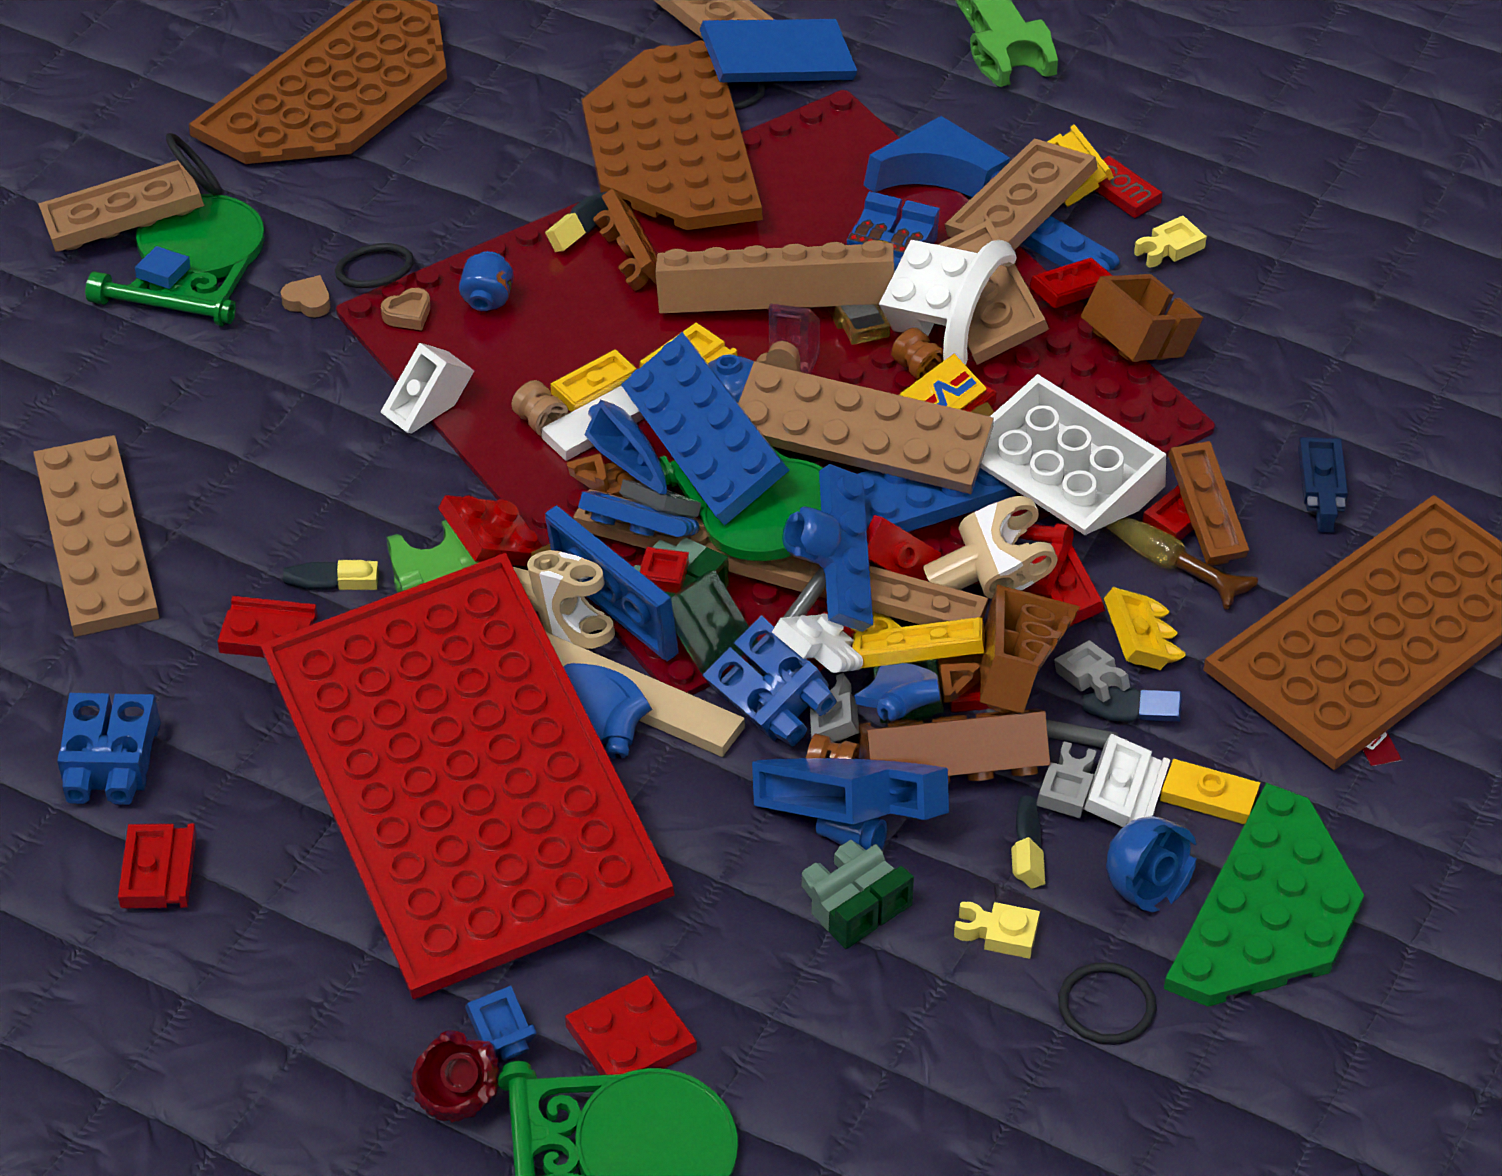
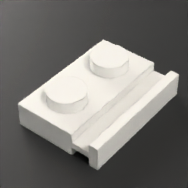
[1083,734,1170,827]

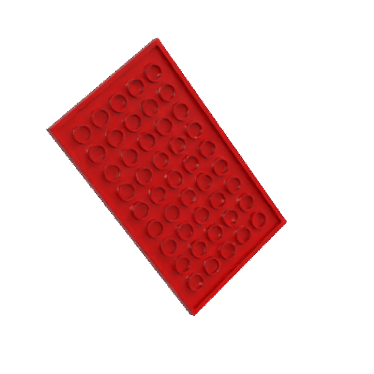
[260,553,675,1000]

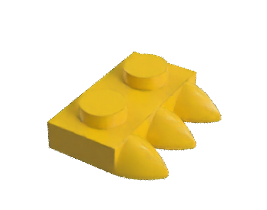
[1104,587,1186,670]

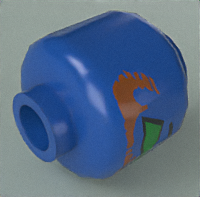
[459,251,514,311]

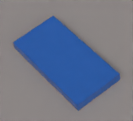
[700,19,857,82]
[545,505,679,661]

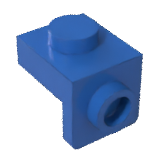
[465,986,537,1061]

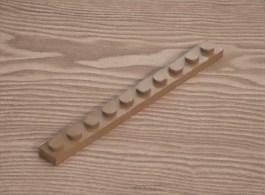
[573,489,988,625]

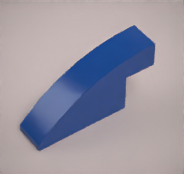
[752,758,949,825]

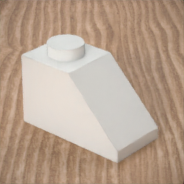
[381,343,474,434]

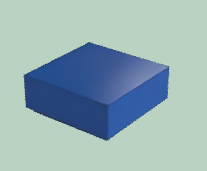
[135,246,191,289]

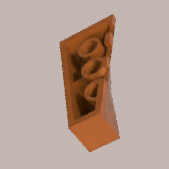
[980,584,1080,714]
[857,708,1050,783]

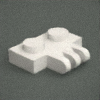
[772,613,863,673]

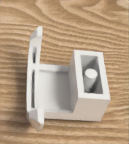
[879,240,1017,365]

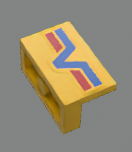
[899,353,987,410]

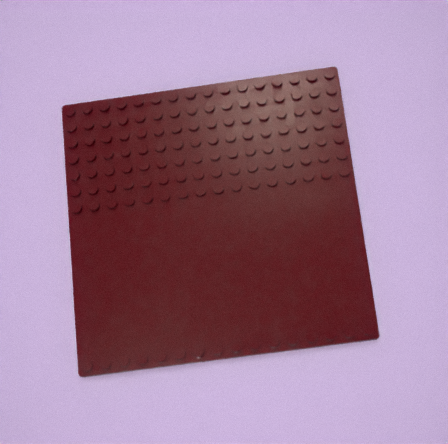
[336,90,1215,695]

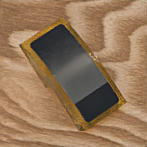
[826,304,890,345]

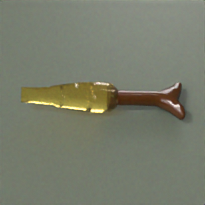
[1105,517,1258,610]

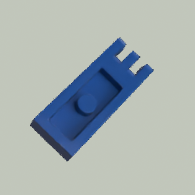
[1022,216,1120,272]
[578,491,699,537]

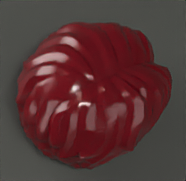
[411,1030,499,1123]

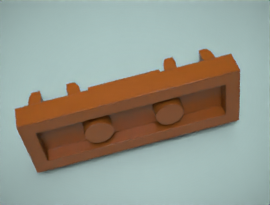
[593,188,657,291]
[1168,441,1250,566]

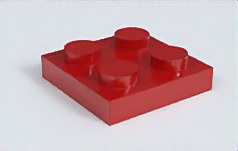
[438,495,543,567]
[565,975,697,1075]

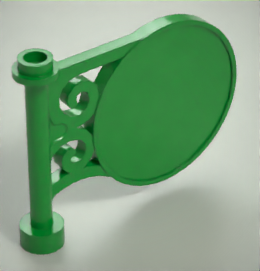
[85,194,265,326]
[659,446,823,561]
[498,1061,738,1176]

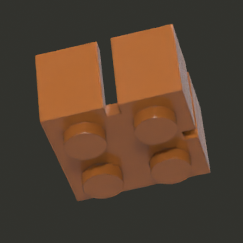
[1081,274,1204,362]

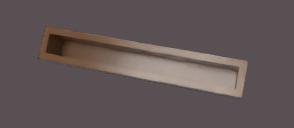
[655,240,895,313]

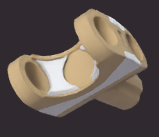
[923,496,1058,599]
[513,550,615,649]

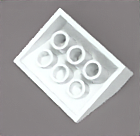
[980,374,1166,535]

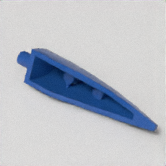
[584,399,667,494]

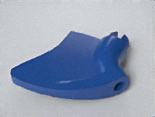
[564,663,653,759]
[854,663,941,721]

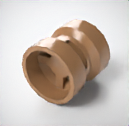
[511,380,568,436]

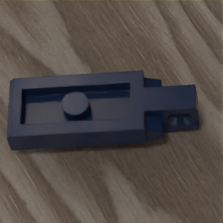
[1298,437,1348,533]

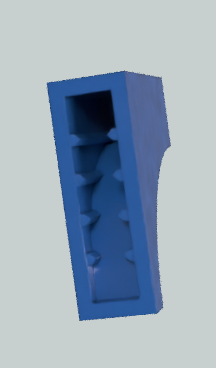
[863,116,1010,198]

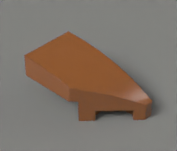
[566,453,642,499]
[937,653,982,703]

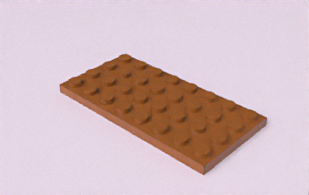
[1203,495,1502,770]

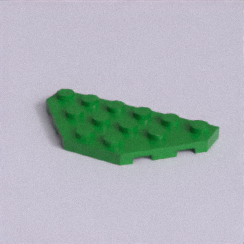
[1164,783,1364,1007]

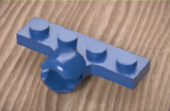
[782,464,873,632]

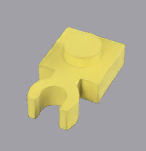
[1134,216,1207,268]
[954,902,1040,959]

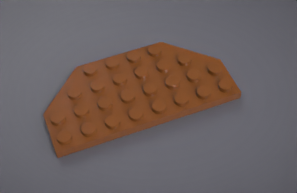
[189,0,447,164]
[581,40,763,230]

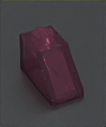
[768,303,820,375]

